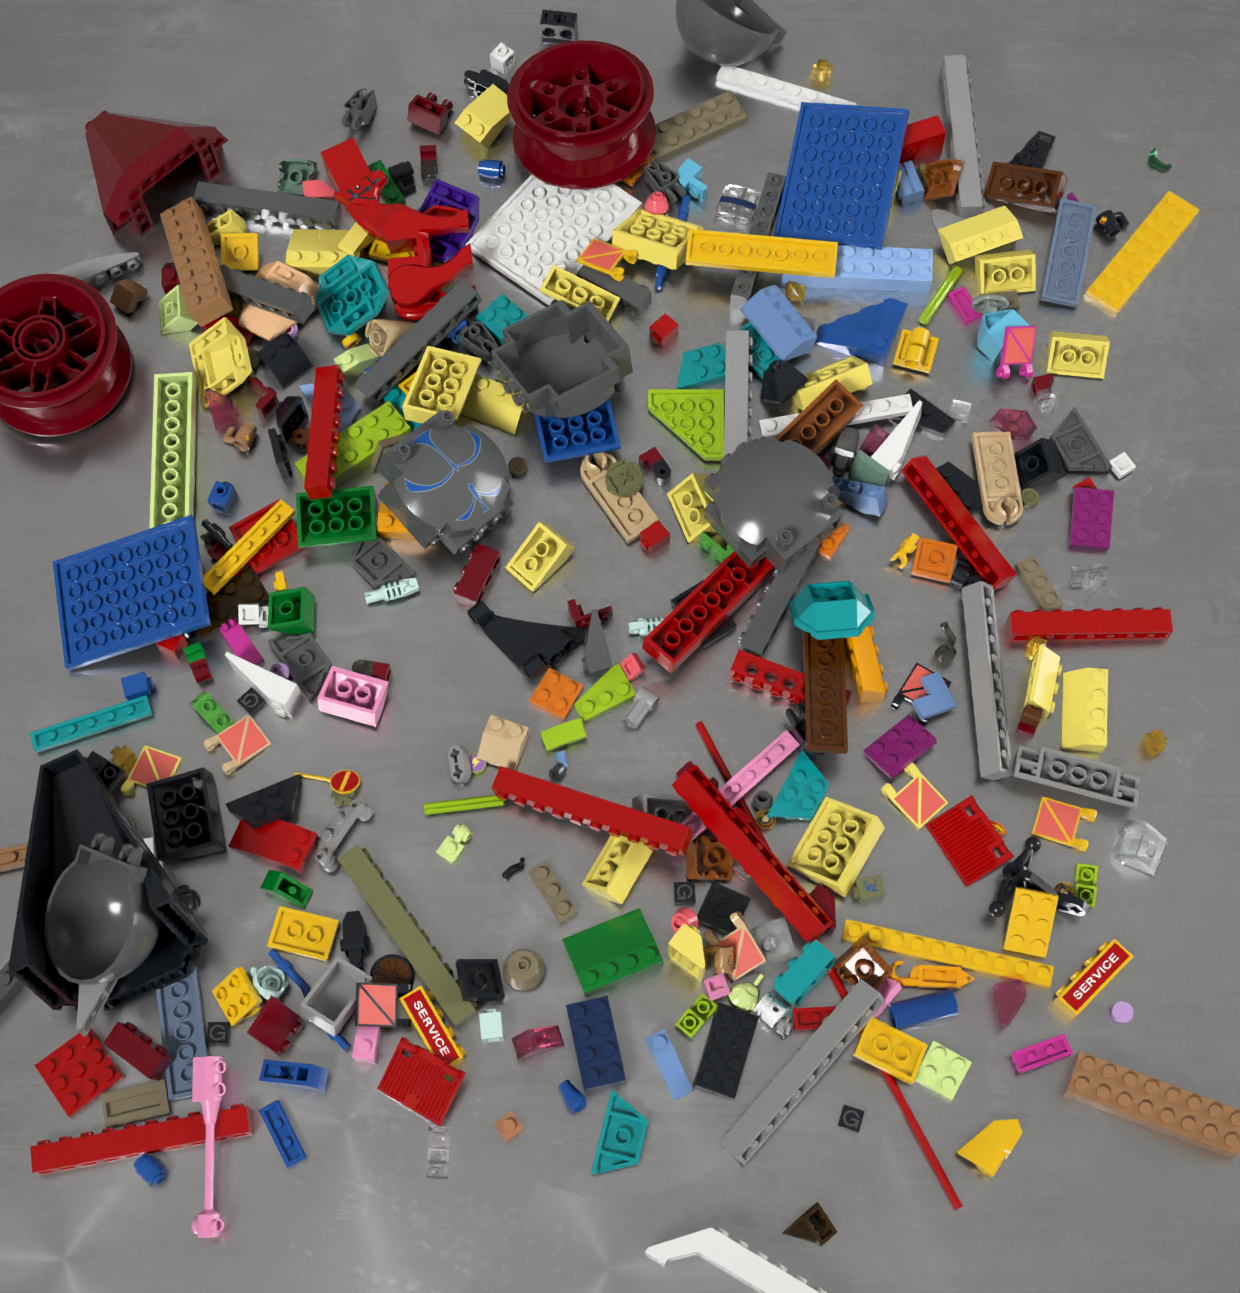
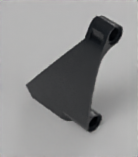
[467,600,585,680]

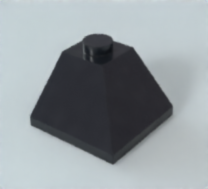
[760,360,808,404]
[276,396,308,444]

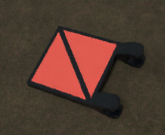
[891,663,952,726]
[355,982,412,1028]

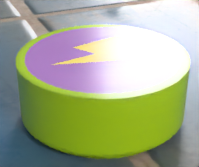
[469,753,487,775]

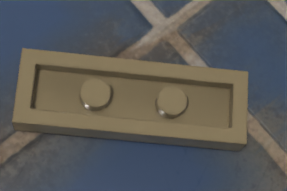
[1015,556,1063,611]
[528,861,578,925]

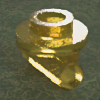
[1027,637,1047,656]

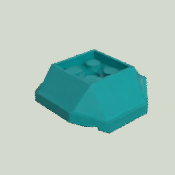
[316,255,390,336]
[789,580,875,640]

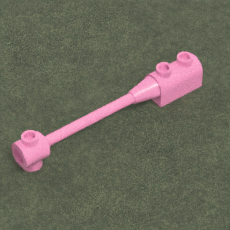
[192,1056,226,1238]

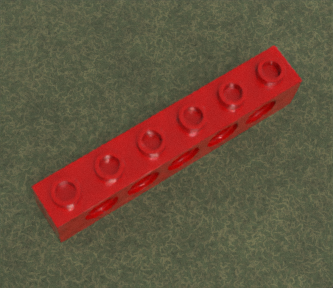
[730,650,852,707]

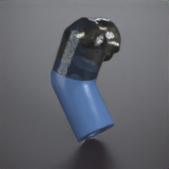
[549,751,568,780]

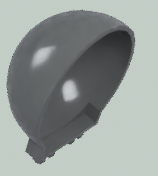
[675,0,787,67]
[44,832,161,985]

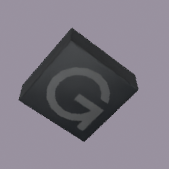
[237,687,266,716]
[674,881,696,904]
[206,1022,230,1045]
[837,1105,865,1133]

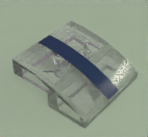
[714,184,762,225]

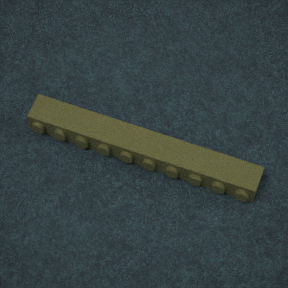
[337,844,477,1029]

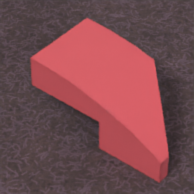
[302,180,336,200]

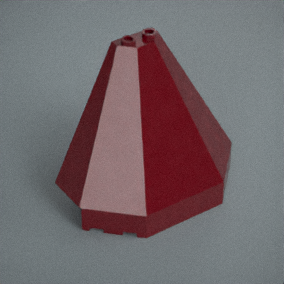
[85,110,228,237]

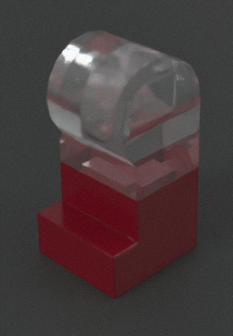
[1031,374,1056,414]

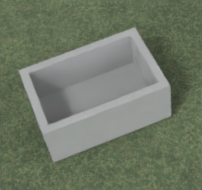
[300,955,372,1037]

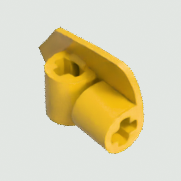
[957,1119,1023,1178]

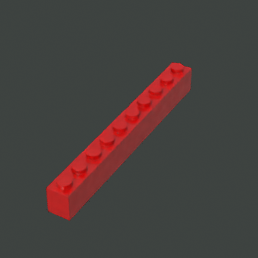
[672,765,834,942]
[491,766,693,857]
[30,1103,253,1175]

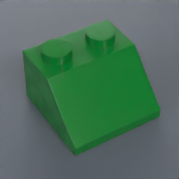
[268,587,315,635]

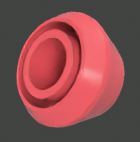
[644,191,669,215]
[671,907,698,932]

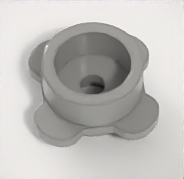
[777,1016,794,1039]

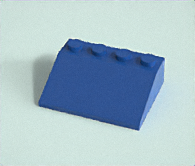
[535,399,621,463]

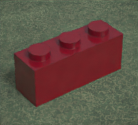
[453,543,501,607]
[103,1021,173,1081]

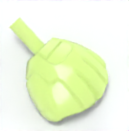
[728,973,765,1012]

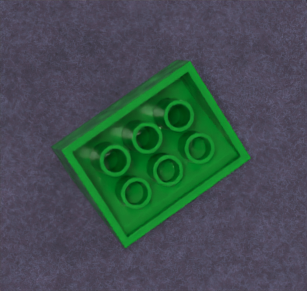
[296,486,377,548]
[562,908,663,998]

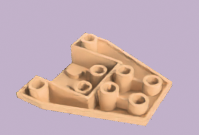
[238,261,319,341]

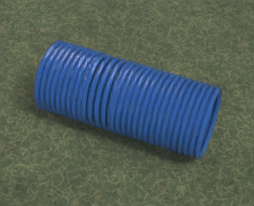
[889,988,958,1029]

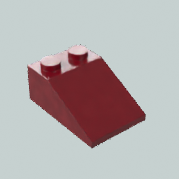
[247,995,304,1057]

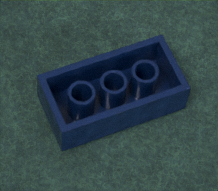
[566,996,627,1093]

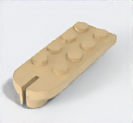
[971,432,1023,525]
[580,452,660,544]

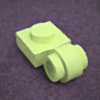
[436,824,473,865]

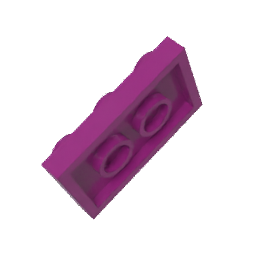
[1069,487,1114,549]
[863,714,937,779]

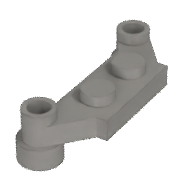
[315,799,374,873]

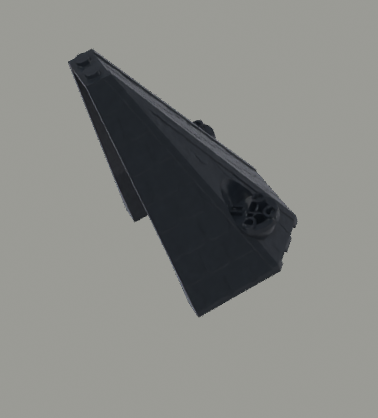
[8,749,208,1011]

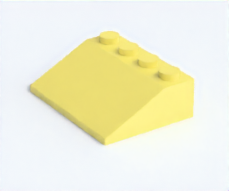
[612,208,704,270]
[285,229,365,279]
[402,346,482,424]
[787,797,885,897]

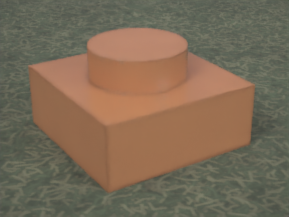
[494,1111,524,1142]

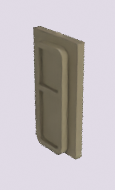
[101,1079,171,1128]

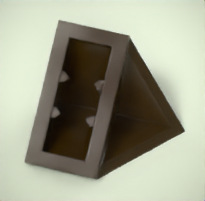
[782,1202,837,1246]

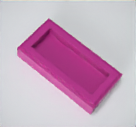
[947,286,982,325]

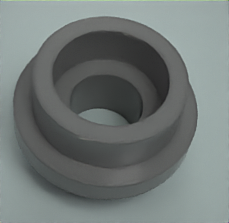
[753,790,773,810]

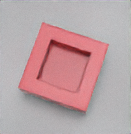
[620,653,646,681]

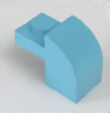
[678,158,708,201]

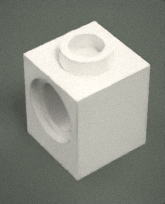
[490,43,516,76]

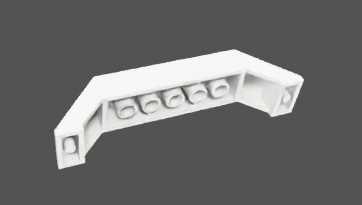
[645,1227,827,1293]

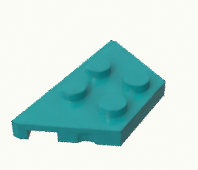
[677,343,726,389]
[767,750,830,821]
[591,1090,649,1175]

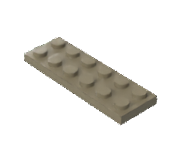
[650,90,748,161]

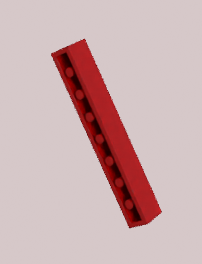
[304,365,345,499]
[901,455,1017,590]
[1007,607,1173,642]

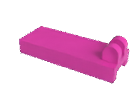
[219,618,264,665]
[1011,1034,1073,1074]

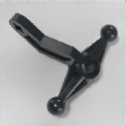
[988,837,1089,917]

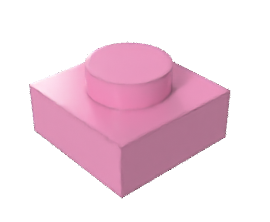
[704,974,731,1001]

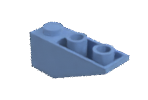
[832,476,888,516]

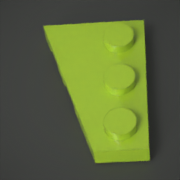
[574,662,636,724]

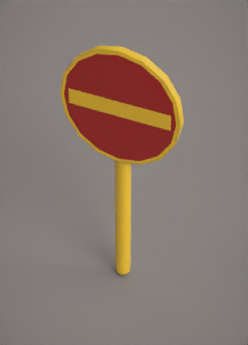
[294,770,360,794]

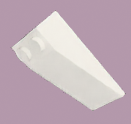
[871,400,922,484]
[225,652,304,718]

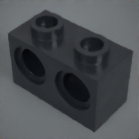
[540,9,578,41]

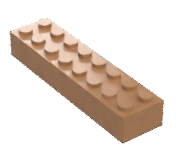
[160,197,233,327]
[1062,1051,1240,1159]

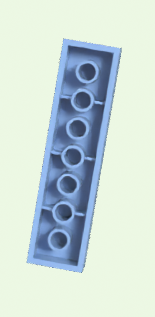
[782,245,933,293]

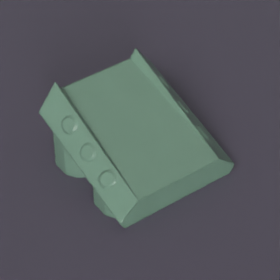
[277,158,317,196]
[848,450,890,488]

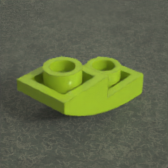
[540,718,588,751]
[1074,863,1098,908]
[675,993,717,1039]

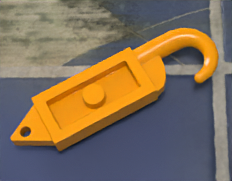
[889,960,975,990]

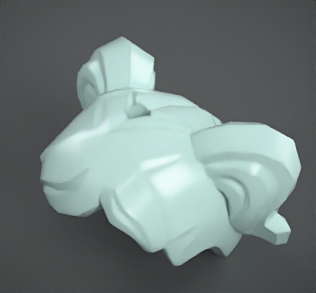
[246,965,288,1001]

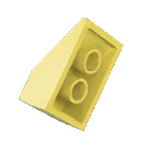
[455,84,511,148]
[505,522,576,592]

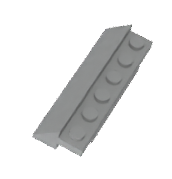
[1013,745,1140,809]

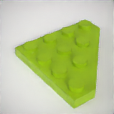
[648,389,724,461]

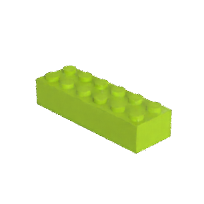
[294,401,412,489]

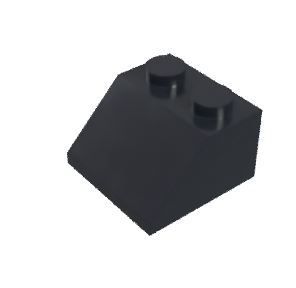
[257,331,313,389]
[1014,437,1066,489]

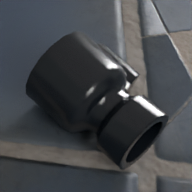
[950,558,982,587]

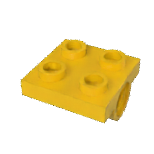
[893,327,939,374]
[212,966,263,1026]

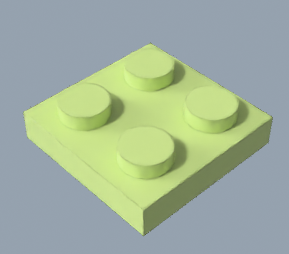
[915,1041,972,1101]

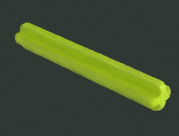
[918,265,963,325]
[424,795,504,815]

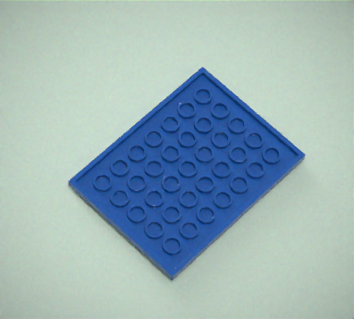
[774,102,909,250]
[53,515,210,671]

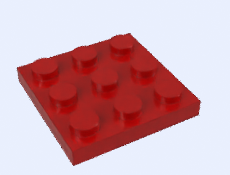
[228,499,307,575]
[34,1029,125,1118]

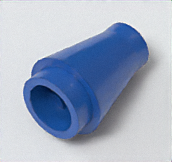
[558,1080,587,1113]

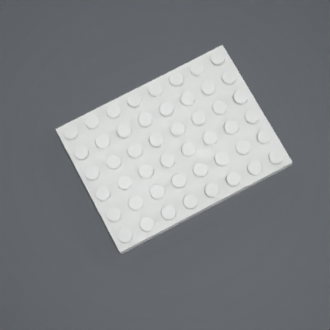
[465,174,642,306]

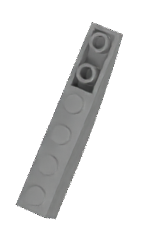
[51,252,143,287]

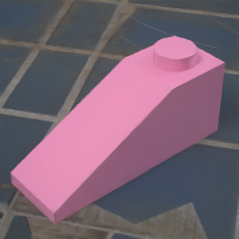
[352,1026,382,1064]

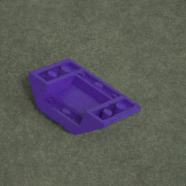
[418,178,480,262]

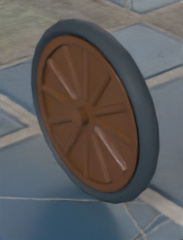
[370,954,414,998]

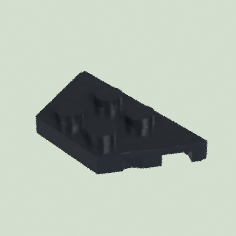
[226,774,302,829]

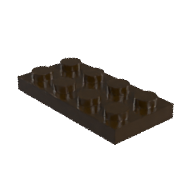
[197,568,269,640]

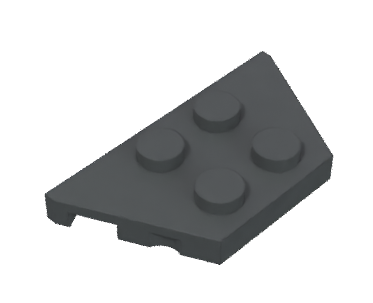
[1049,408,1112,472]
[350,534,417,589]
[268,633,333,702]

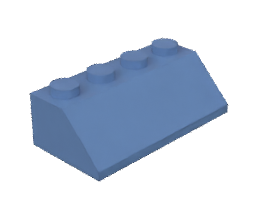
[740,284,818,361]

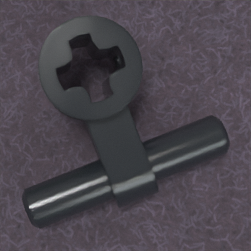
[200,519,233,551]

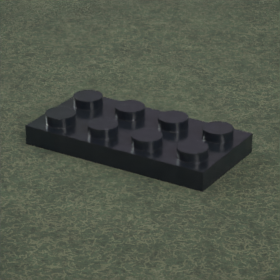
[693,1002,759,1100]

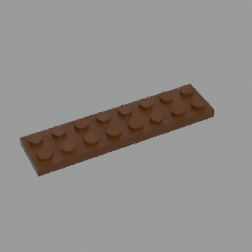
[803,631,848,754]

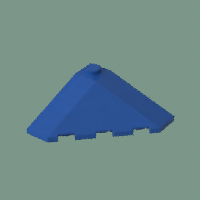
[815,298,908,366]

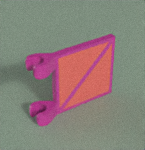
[996,325,1037,379]

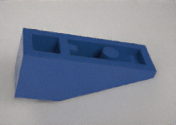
[259,1060,329,1091]

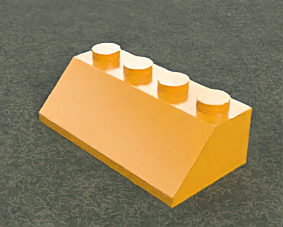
[844,625,888,704]

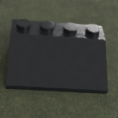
[146,767,225,862]

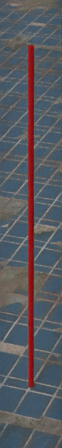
[695,721,963,1210]

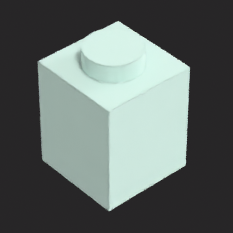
[479,1009,504,1043]

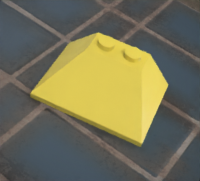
[189,317,252,410]

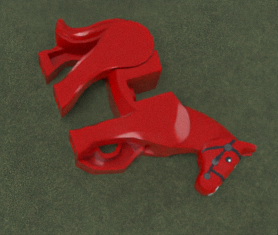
[333,170,479,321]

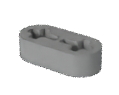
[448,745,471,783]

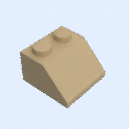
[477,715,529,770]

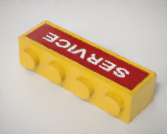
[1054,938,1134,1019]
[399,985,466,1068]

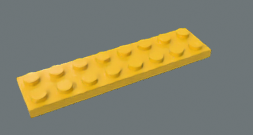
[1086,191,1200,314]
[685,229,838,278]

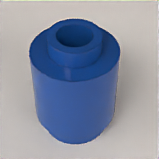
[478,159,506,179]
[133,1153,166,1186]

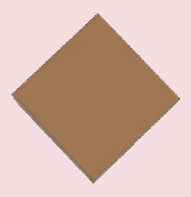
[110,279,148,313]

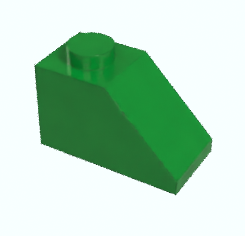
[260,870,313,909]

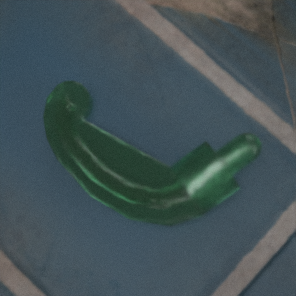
[1149,148,1172,171]

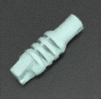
[364,578,420,605]
[628,616,665,636]

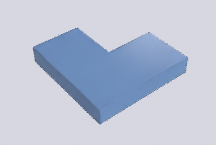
[912,671,957,720]

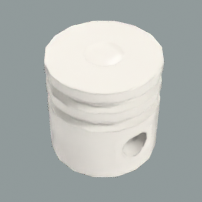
[753,992,789,1028]

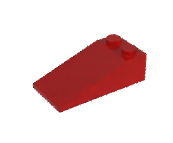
[228,820,319,876]

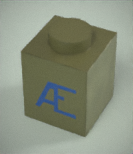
[852,874,885,904]

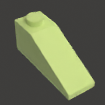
[333,343,383,383]

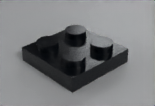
[268,428,292,480]
[697,881,751,934]
[455,959,505,1001]

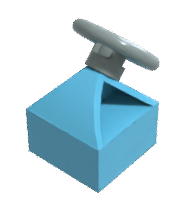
[971,294,1029,363]

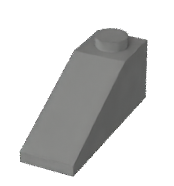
[76,980,118,1037]

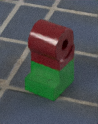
[183,642,213,684]

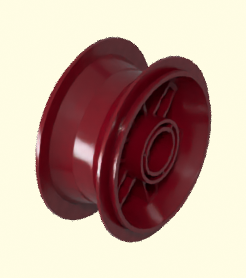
[507,40,656,189]
[0,273,132,437]

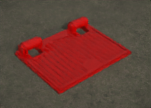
[925,795,1014,886]
[377,1037,466,1126]

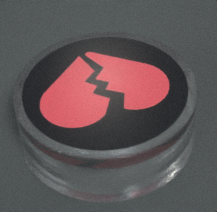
[732,863,751,883]

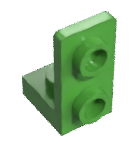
[699,532,734,563]
[189,691,233,734]

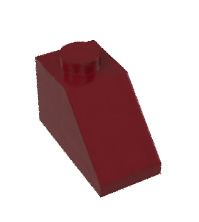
[161,262,181,294]
[809,884,836,934]

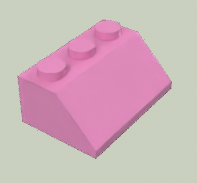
[317,666,389,727]

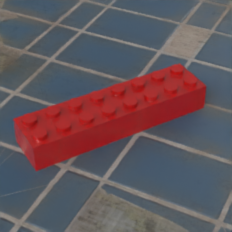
[642,551,776,674]

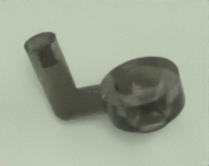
[935,622,957,663]

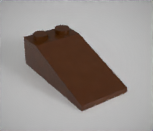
[983,161,1068,214]

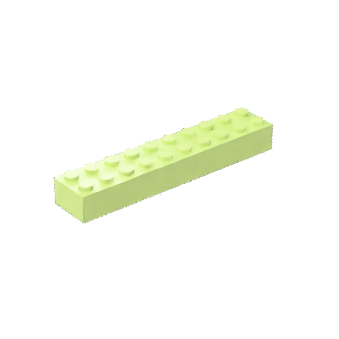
[149,372,197,529]

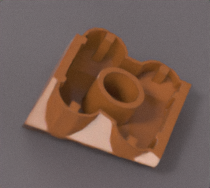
[924,159,962,200]
[685,836,733,880]
[834,937,894,989]

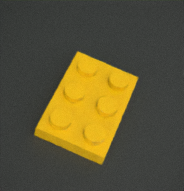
[1003,887,1059,958]
[267,906,340,962]
[853,1017,928,1085]

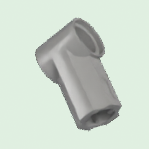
[622,686,660,728]

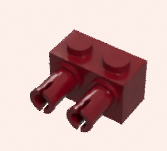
[407,92,453,135]

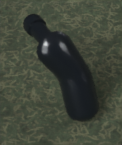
[502,857,525,880]

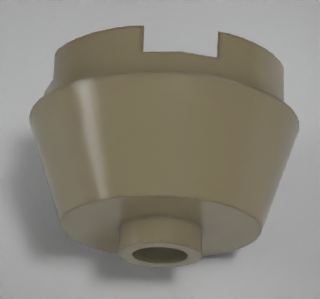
[503,949,545,990]

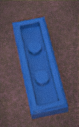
[259,1100,308,1169]

